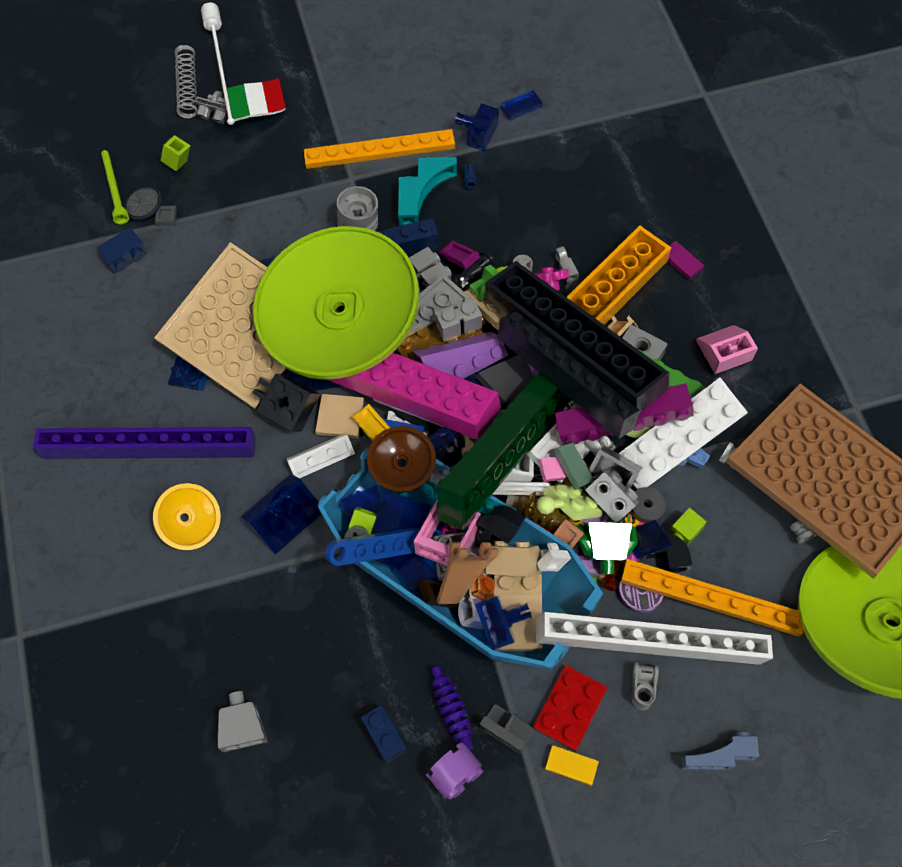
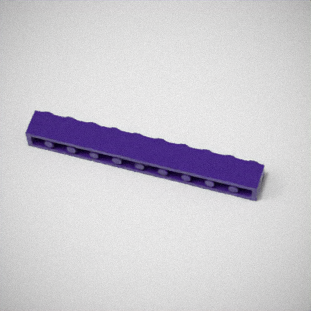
[33,427,256,459]

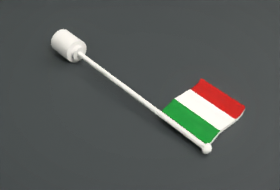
[201,3,285,125]

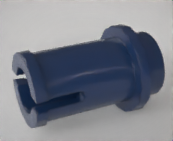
[463,164,478,189]

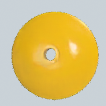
[152,483,221,550]

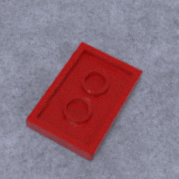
[533,665,608,752]

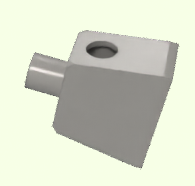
[218,691,268,752]

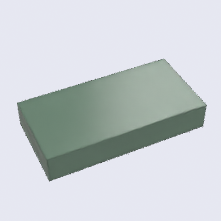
[554,443,594,490]

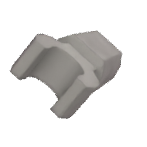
[555,247,579,282]

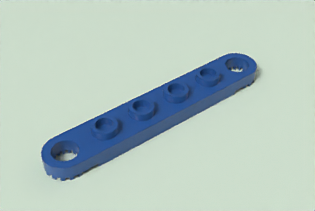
[324,527,442,566]

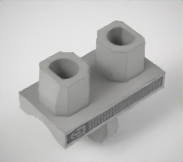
[196,91,228,124]

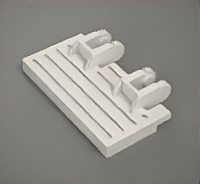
[527,404,611,483]

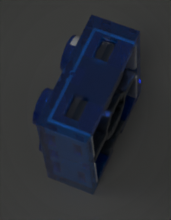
[428,427,462,468]

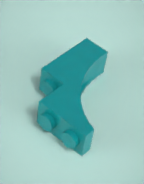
[398,157,457,226]

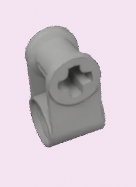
[631,662,659,711]

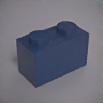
[96,227,148,274]
[361,705,407,764]

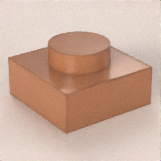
[553,518,584,548]

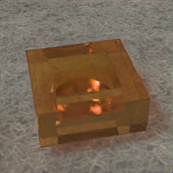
[471,573,495,603]

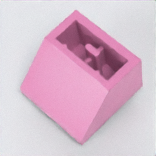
[696,325,758,374]

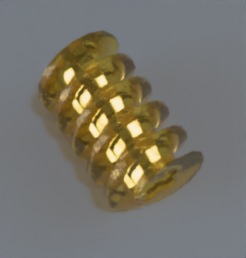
[519,491,569,532]

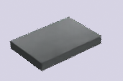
[476,355,535,407]

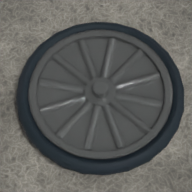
[124,186,162,220]

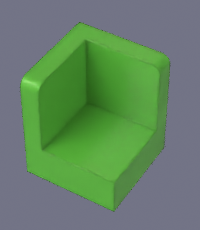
[469,265,498,301]

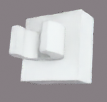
[537,543,571,571]

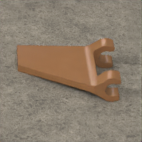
[436,542,498,604]

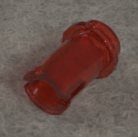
[602,561,624,591]

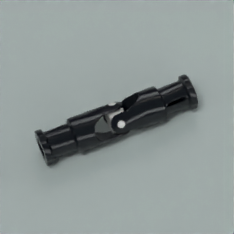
[451,251,495,292]

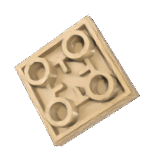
[316,394,364,439]

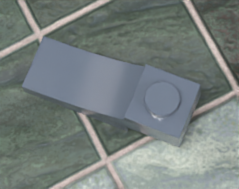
[681,732,759,770]

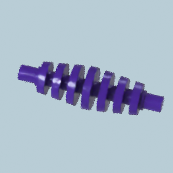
[431,666,474,750]

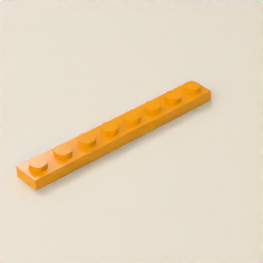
[304,129,455,169]
[620,559,803,637]

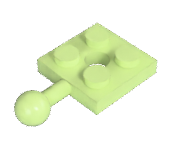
[537,484,604,521]

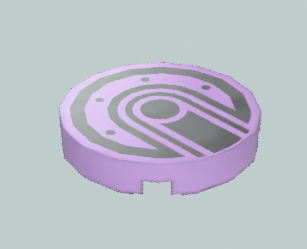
[618,583,664,613]

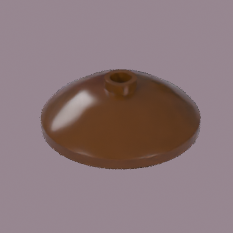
[367,426,436,493]

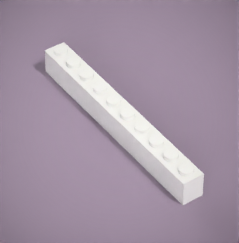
[536,612,773,665]

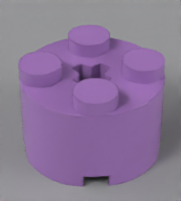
[426,742,483,800]

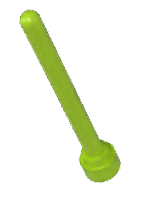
[101,150,129,224]

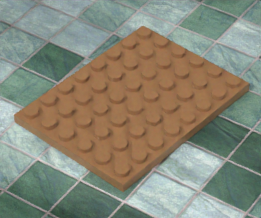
[726,384,902,578]

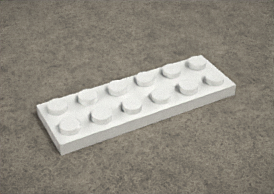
[619,378,748,490]

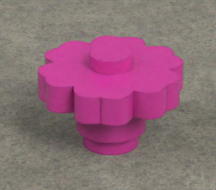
[534,267,569,291]

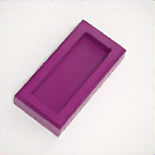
[439,241,480,269]
[668,241,704,280]

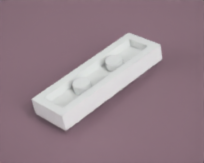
[287,433,355,480]

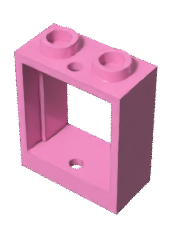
[414,500,481,566]

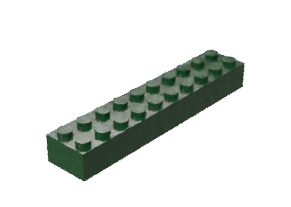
[436,373,570,530]

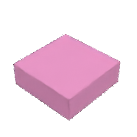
[538,457,566,482]

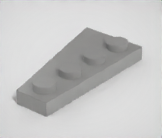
[407,274,471,337]

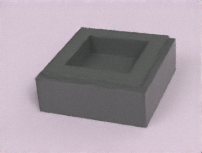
[155,206,177,226]

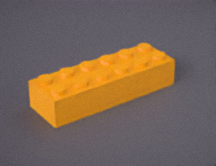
[567,225,671,325]

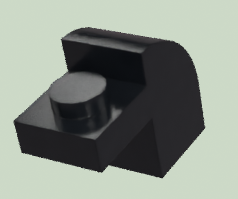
[475,505,526,548]
[640,533,693,574]

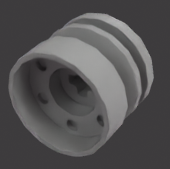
[337,186,378,231]

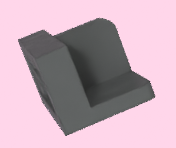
[480,704,534,754]

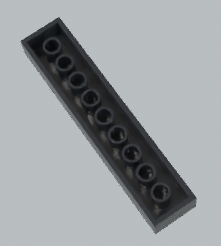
[485,261,670,413]

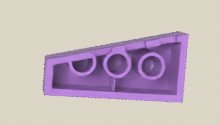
[412,332,508,379]

